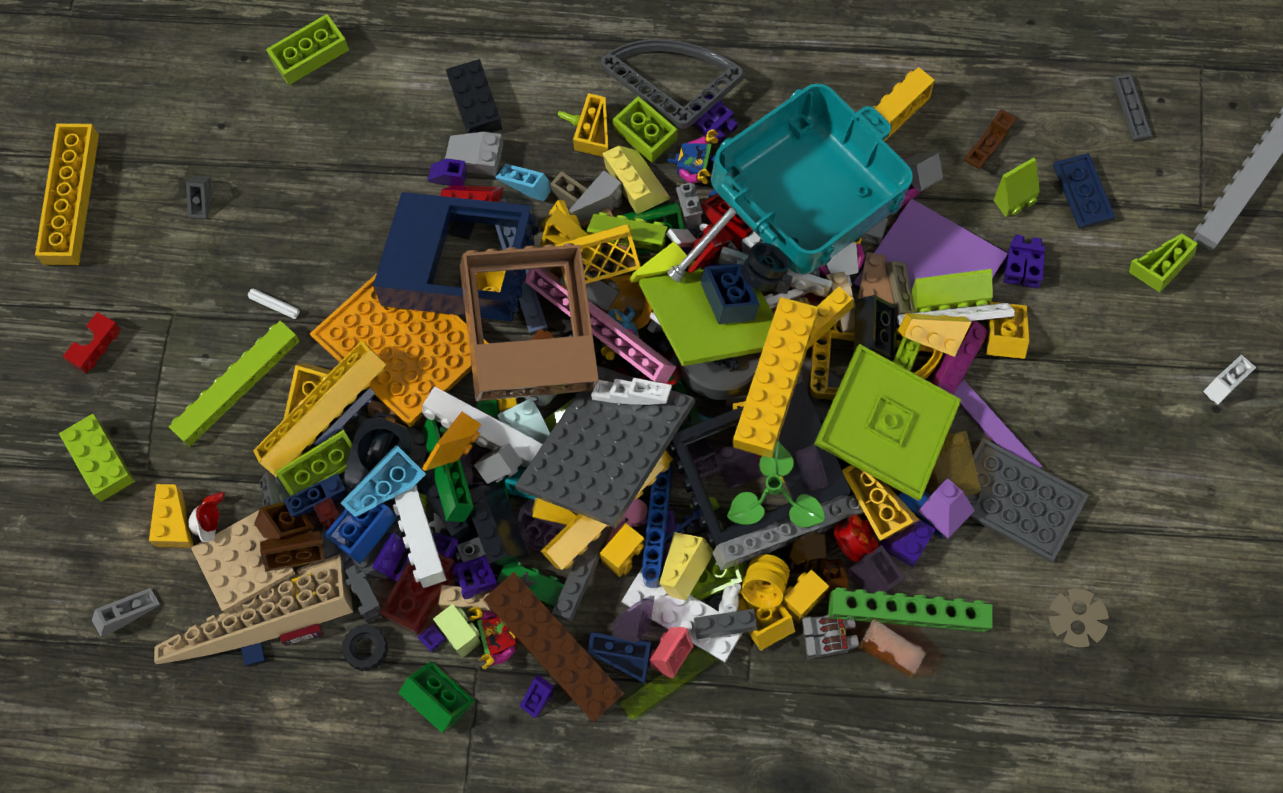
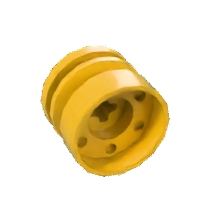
[741,554,790,609]

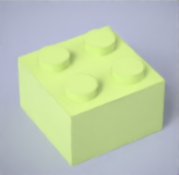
[433,604,481,658]

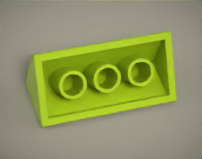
[275,430,353,496]

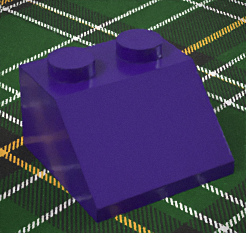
[878,520,935,568]

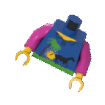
[668,129,719,184]

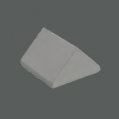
[904,153,943,192]

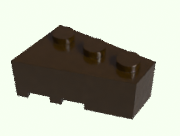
[781,532,826,574]

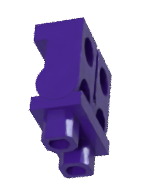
[683,94,738,144]
[1003,234,1045,289]

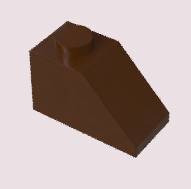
[823,559,848,601]

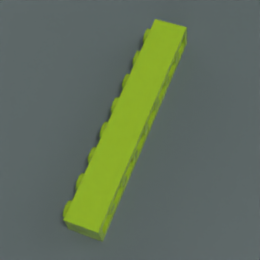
[169,321,300,447]

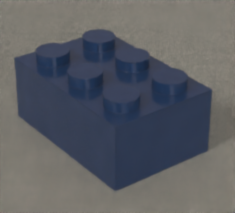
[701,263,760,324]

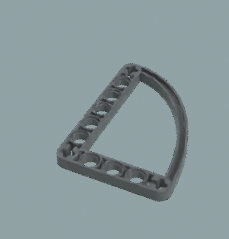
[601,39,743,129]

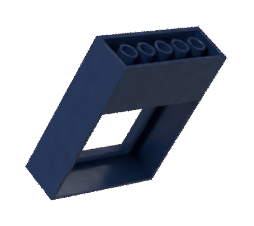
[373,192,539,322]

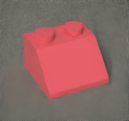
[649,627,693,679]

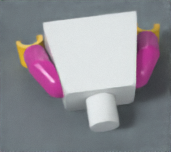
[818,237,865,286]

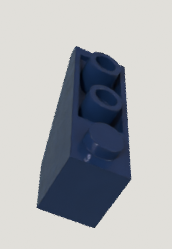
[284,473,349,518]

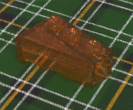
[858,619,926,678]

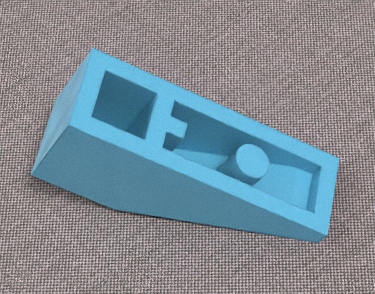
[496,163,551,201]

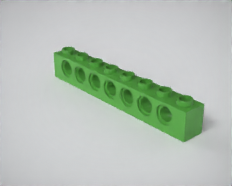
[828,588,992,632]

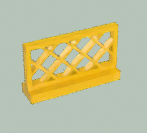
[555,223,641,286]

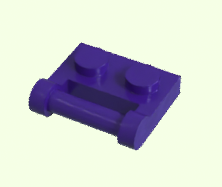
[372,533,411,585]
[451,556,497,599]

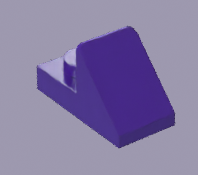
[432,531,459,563]
[520,675,554,718]

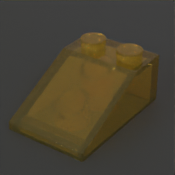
[934,431,982,496]

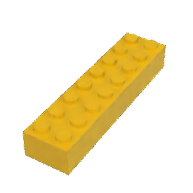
[35,124,99,265]
[733,297,818,458]
[253,340,386,477]

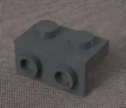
[260,471,291,507]

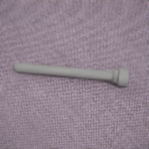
[667,208,736,282]

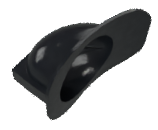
[345,415,412,490]

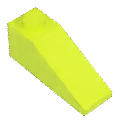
[629,241,687,283]

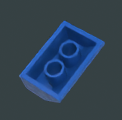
[324,503,397,564]

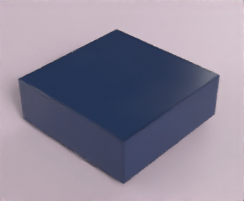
[241,642,266,667]

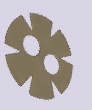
[1049,588,1109,647]

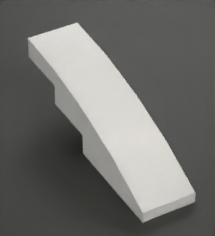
[591,378,672,405]

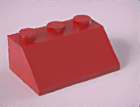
[440,185,504,202]

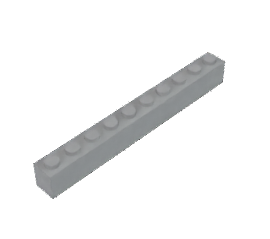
[1193,108,1283,252]

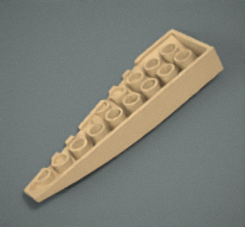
[154,554,353,664]

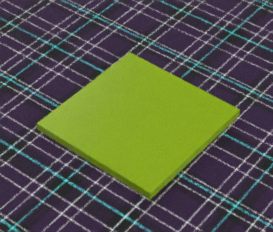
[639,269,774,366]
[814,344,962,501]

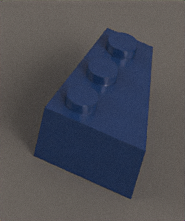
[587,632,652,683]

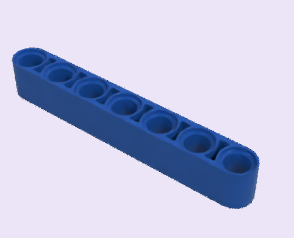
[642,462,673,588]

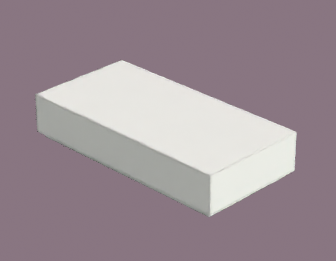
[666,229,696,247]

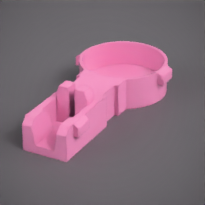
[605,499,649,546]

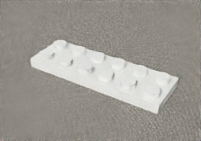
[621,568,742,663]

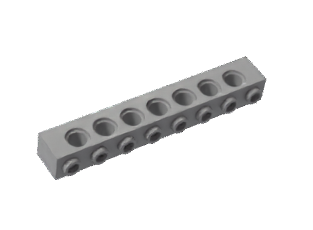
[713,494,864,571]

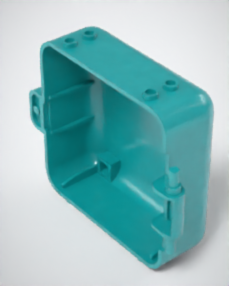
[711,84,913,275]

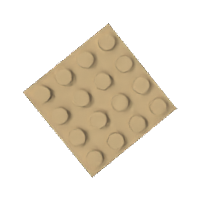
[191,510,296,614]

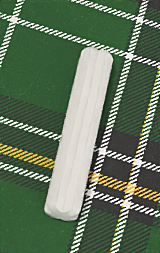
[248,288,300,319]

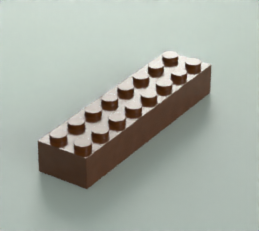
[483,572,624,722]

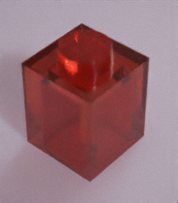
[313,497,341,529]

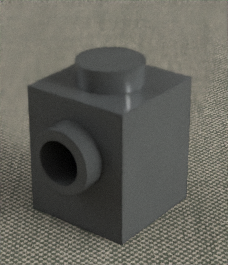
[456,537,487,563]

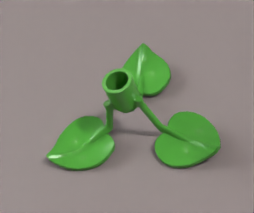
[727,441,825,528]

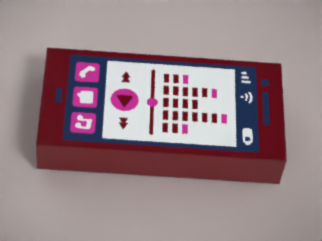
[280,624,324,646]

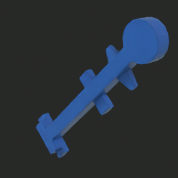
[654,510,700,543]

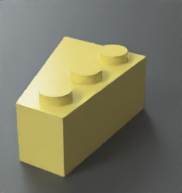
[659,532,714,601]

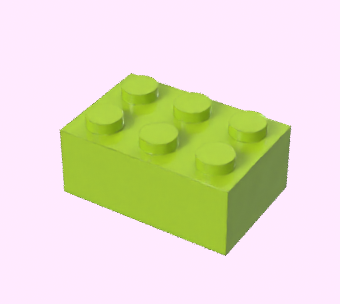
[613,96,677,163]

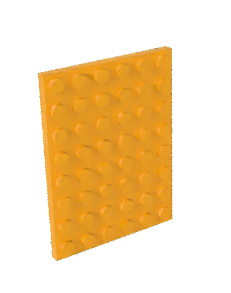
[310,273,489,427]

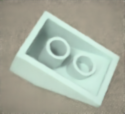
[497,398,550,444]

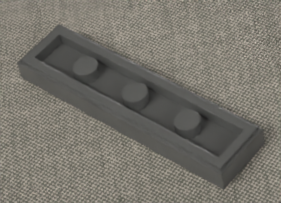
[1113,74,1152,142]

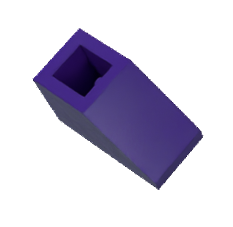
[428,158,467,186]

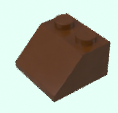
[254,502,314,539]

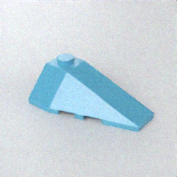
[341,445,426,517]

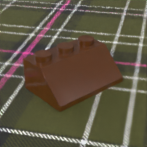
[260,531,325,572]

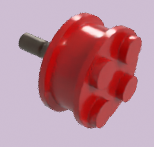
[826,514,879,562]

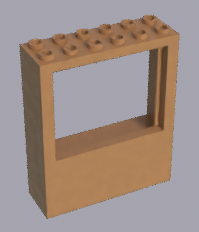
[460,243,599,401]

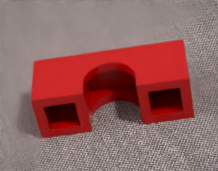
[62,312,121,374]

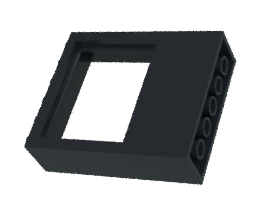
[668,382,851,549]

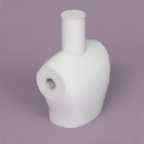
[719,583,741,614]

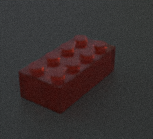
[380,553,456,636]

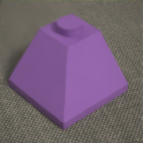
[918,478,975,539]

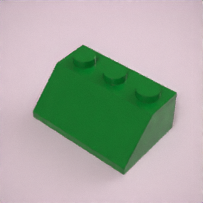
[623,202,684,255]
[399,661,475,734]

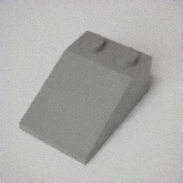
[445,132,503,176]
[569,170,623,223]

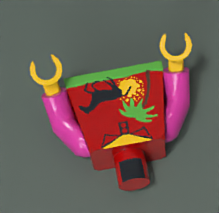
[468,606,518,669]

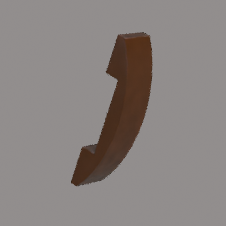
[963,109,1017,170]

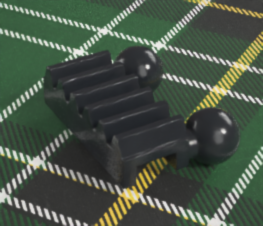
[617,331,673,378]

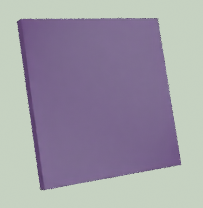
[853,198,1008,305]

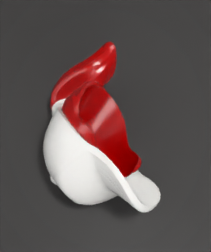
[189,492,225,542]

